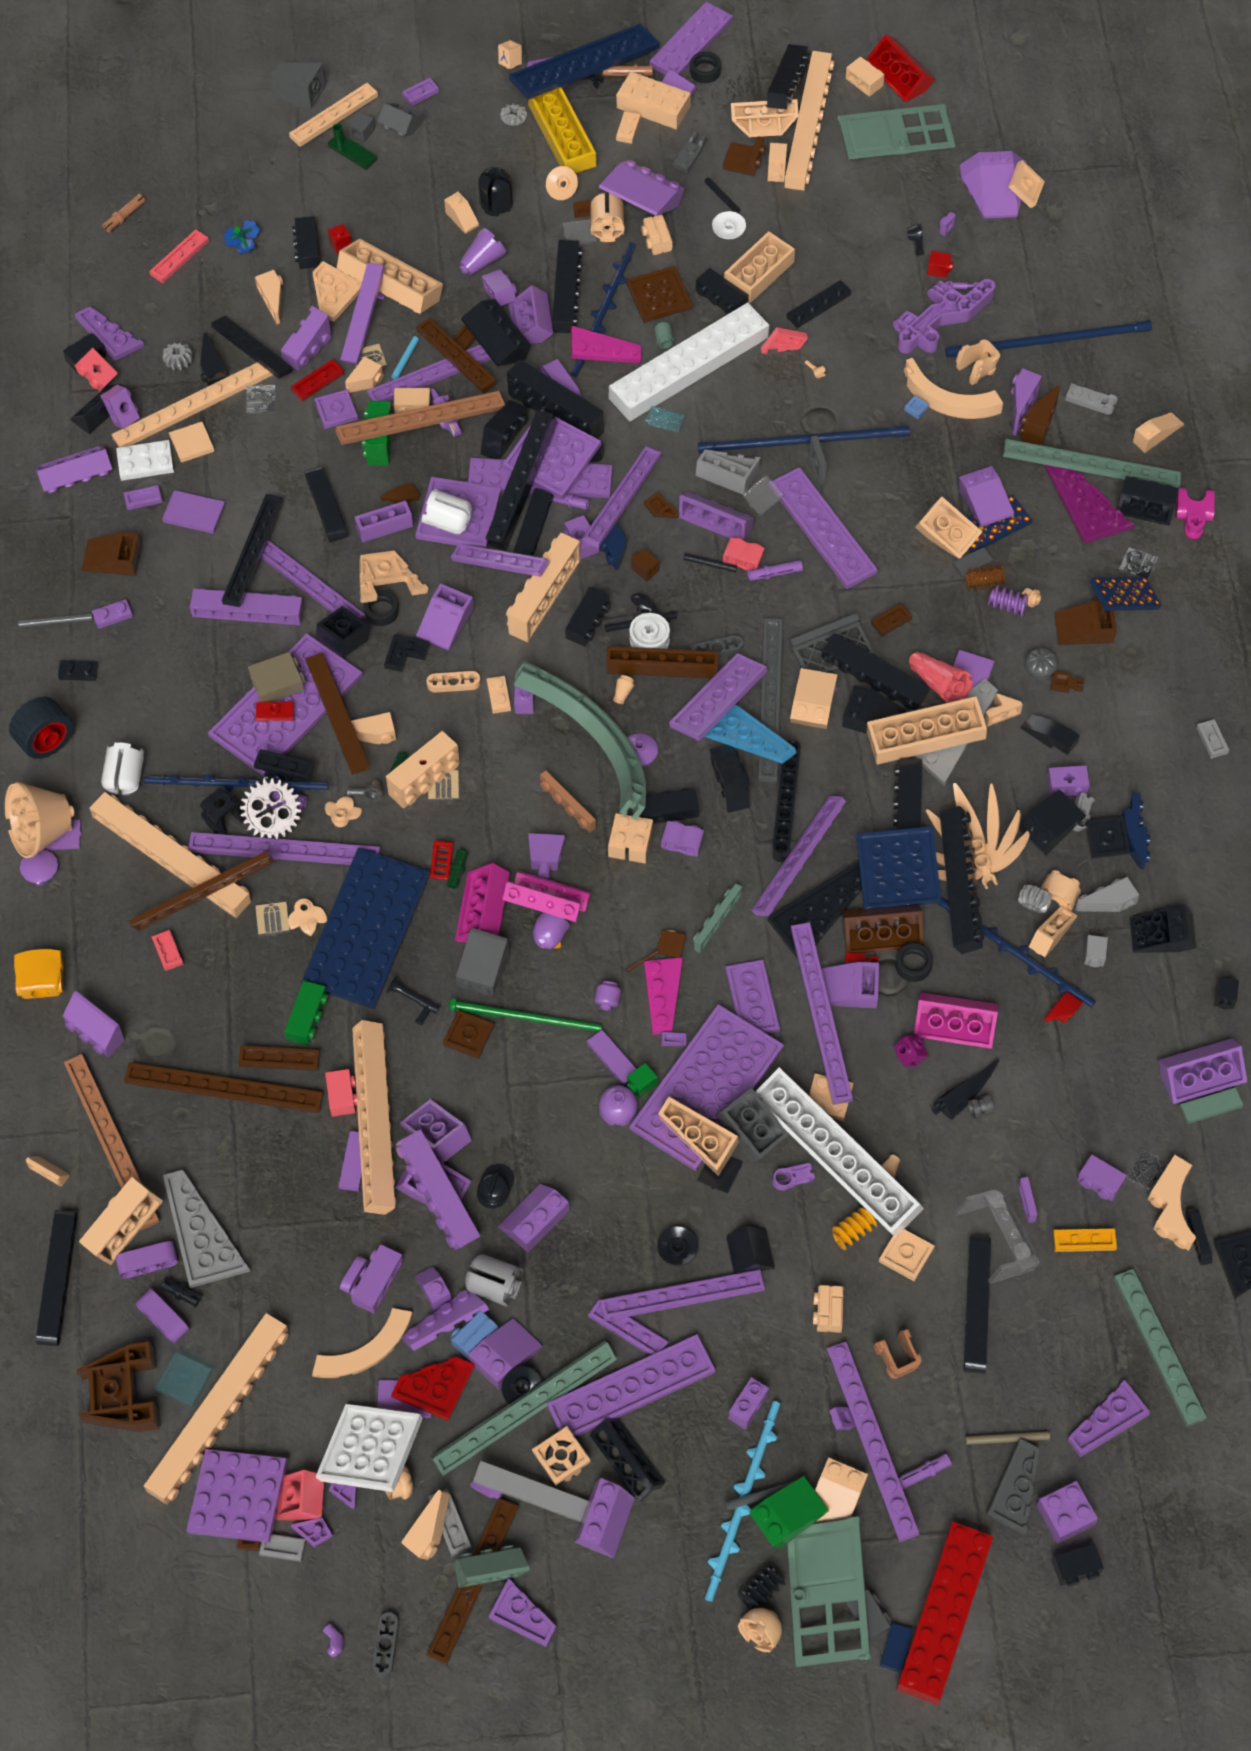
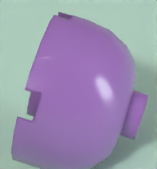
[599,1085,638,1126]

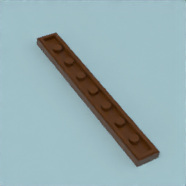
[305,653,370,775]
[129,851,275,931]
[427,1498,519,1665]

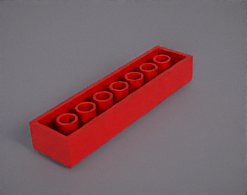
[897,1522,994,1705]

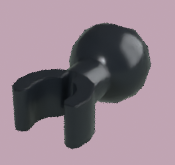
[582,74,604,88]

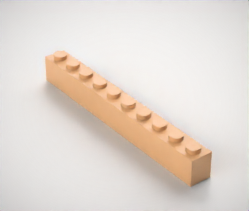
[784,51,834,191]
[90,792,251,918]
[352,1020,396,1215]
[144,1313,289,1505]

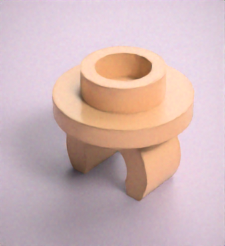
[1022,588,1041,607]

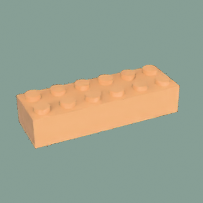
[337,239,443,314]
[506,533,581,642]
[867,696,987,765]

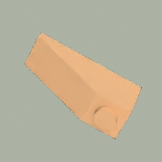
[255,270,283,324]
[1133,412,1184,453]
[351,712,396,744]
[1029,906,1077,957]
[401,1490,450,1560]

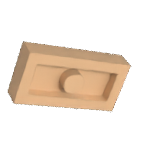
[616,111,640,144]
[487,676,511,714]

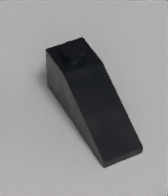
[199,332,228,386]

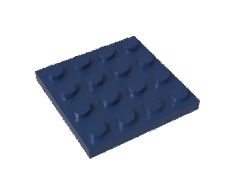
[856,826,942,909]

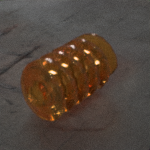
[965,564,1005,592]

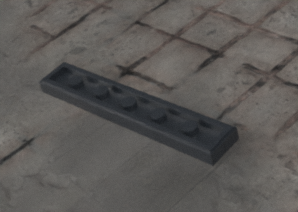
[211,316,292,379]

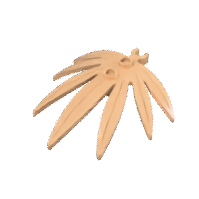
[926,783,1030,889]

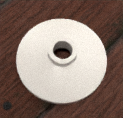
[712,211,746,239]

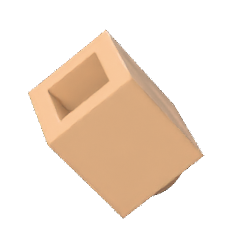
[498,40,522,69]

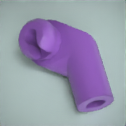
[323,1623,344,1657]

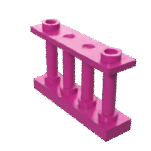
[502,871,591,922]

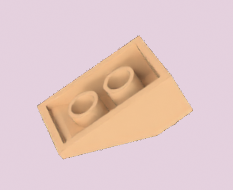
[915,496,982,559]
[790,668,837,729]
[813,1458,868,1524]

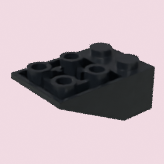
[1130,904,1196,953]

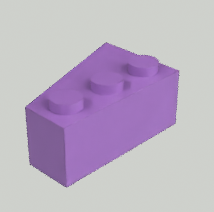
[281,306,332,371]

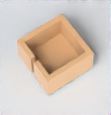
[608,813,653,864]

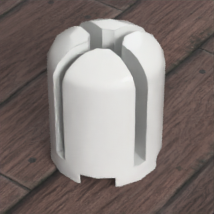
[422,489,472,535]
[101,743,144,795]

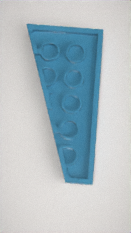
[704,704,796,763]

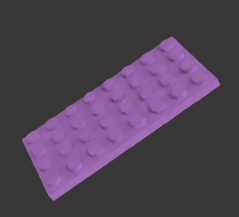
[208,633,363,776]
[629,1004,784,1171]

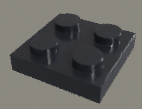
[1085,816,1131,859]

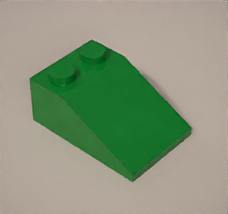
[749,1476,829,1550]

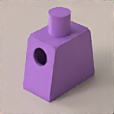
[528,833,565,878]

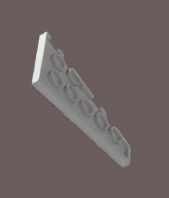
[912,679,998,786]

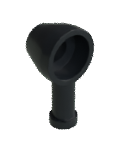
[907,224,924,256]

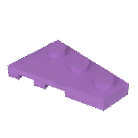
[489,1578,556,1648]

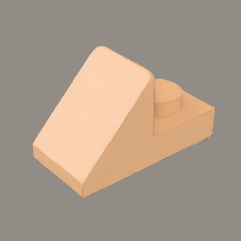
[984,694,1023,727]

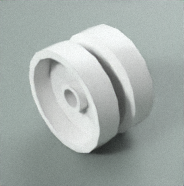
[629,613,670,649]

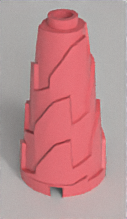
[909,652,973,703]

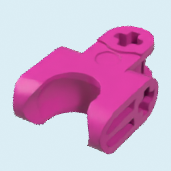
[1176,488,1215,539]

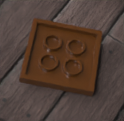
[626,266,692,323]

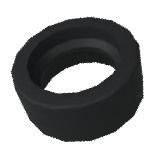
[690,51,721,84]
[363,590,399,626]
[895,943,933,982]

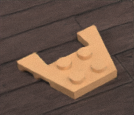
[359,551,428,603]

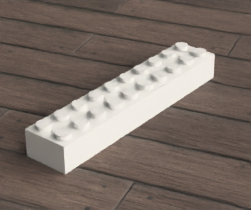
[609,303,769,422]
[755,1068,924,1237]

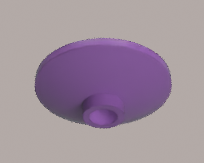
[627,733,658,767]

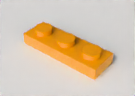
[1053,1229,1117,1252]

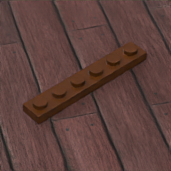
[416,317,497,393]

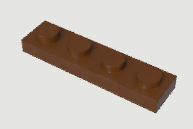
[238,1045,320,1071]

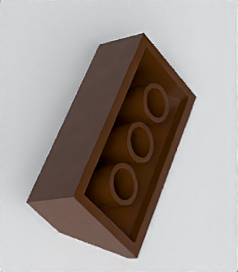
[842,904,924,953]

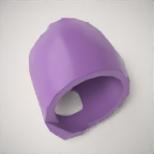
[532,912,571,950]

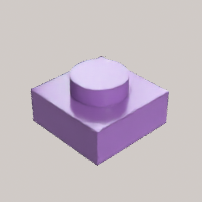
[939,212,956,237]
[829,1407,855,1430]

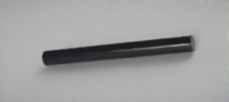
[604,611,677,632]

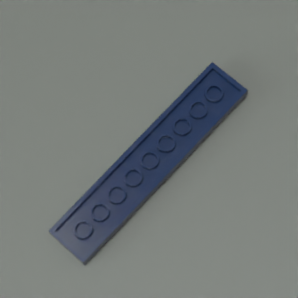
[509,24,660,100]

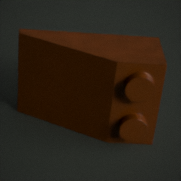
[1019,386,1060,446]

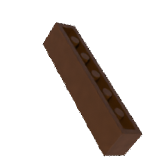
[606,646,719,679]

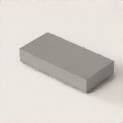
[259,1534,306,1562]

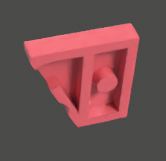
[761,327,808,354]

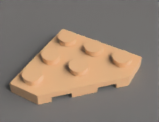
[313,261,362,322]

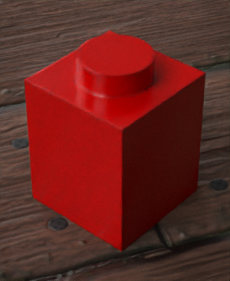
[328,224,351,255]
[927,251,954,278]

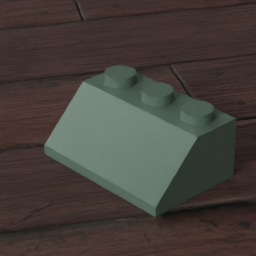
[454,1545,530,1588]

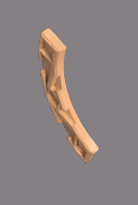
[312,1308,413,1378]

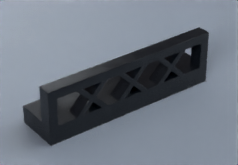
[590,1418,665,1502]

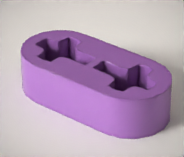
[340,1256,368,1294]

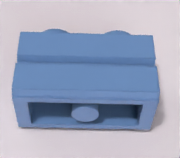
[451,1310,498,1360]

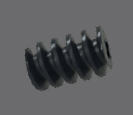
[737,1566,786,1610]

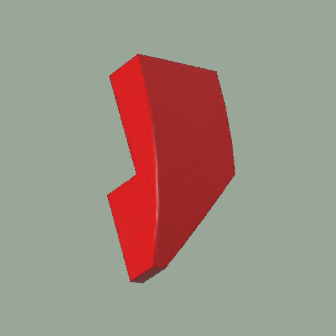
[1044,992,1083,1023]

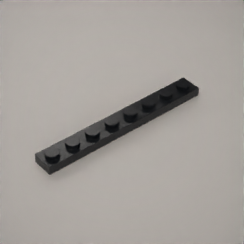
[222,494,284,607]

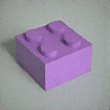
[1037,1481,1098,1544]

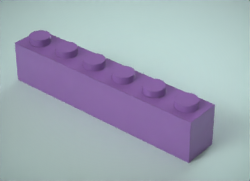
[190,588,304,625]
[396,1129,480,1251]

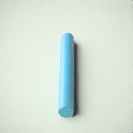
[391,336,419,380]

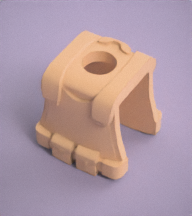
[956,339,1000,385]

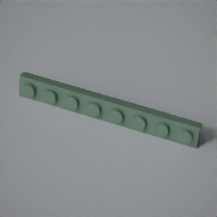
[1114,1269,1207,1427]

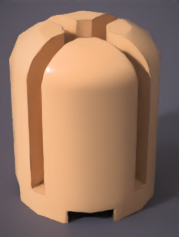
[590,193,625,242]

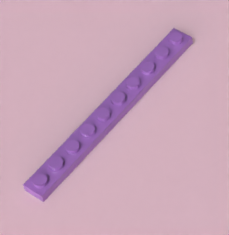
[188,832,381,865]
[791,922,853,1105]
[827,1342,919,1542]

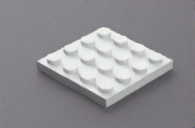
[316,1404,423,1492]

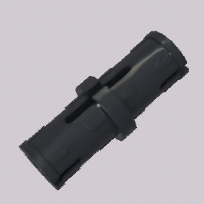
[160,1277,202,1308]

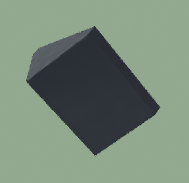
[726,1226,775,1274]

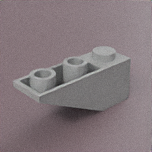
[1075,877,1139,912]

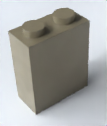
[248,652,305,702]

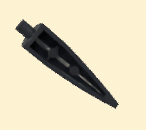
[931,1059,999,1120]

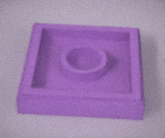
[314,389,358,429]

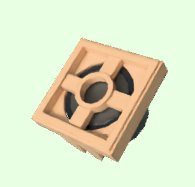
[532,1426,591,1486]

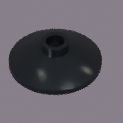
[657,1227,698,1266]
[501,1366,542,1404]

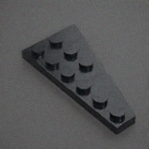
[767,862,862,959]
[1214,1231,1251,1299]

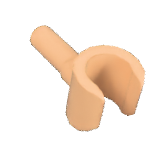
[805,360,826,378]

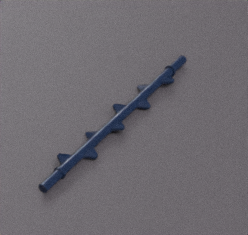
[571,243,636,377]
[144,773,329,794]
[937,897,1096,1008]

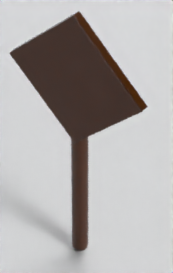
[626,930,686,972]

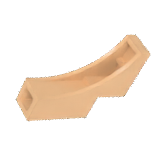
[1148,1155,1196,1251]

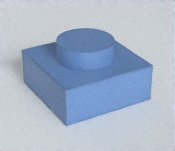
[904,395,929,419]

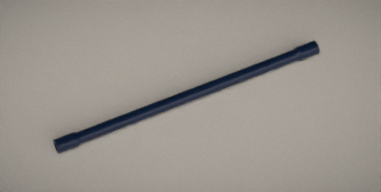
[945,320,1152,358]
[698,425,910,453]

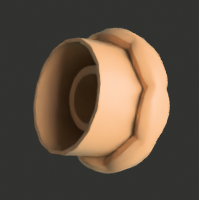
[385,1465,413,1500]

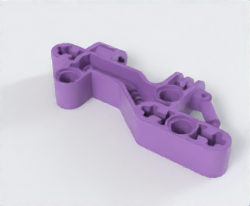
[893,279,995,354]

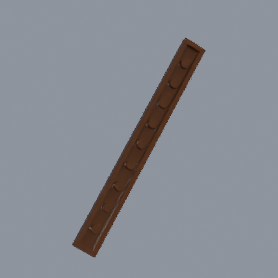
[124,1063,323,1113]

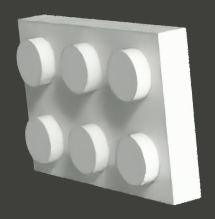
[116,440,174,481]

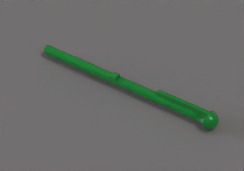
[448,997,602,1032]

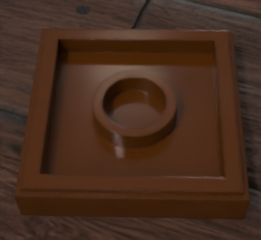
[443,1010,495,1059]

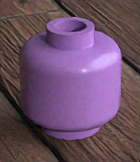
[594,981,621,1011]

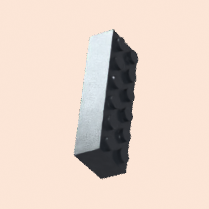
[507,359,604,439]

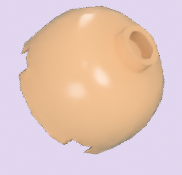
[738,1608,782,1652]

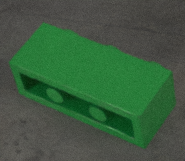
[284,981,329,1046]

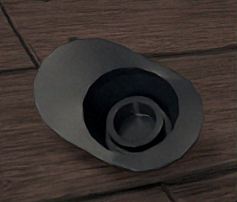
[477,1164,514,1209]

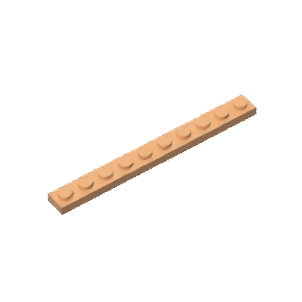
[111,363,273,447]

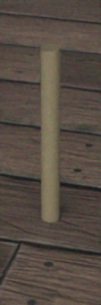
[965,1431,1050,1445]

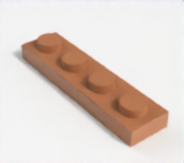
[540,770,596,833]

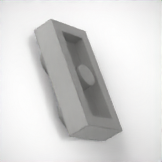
[1196,719,1229,759]

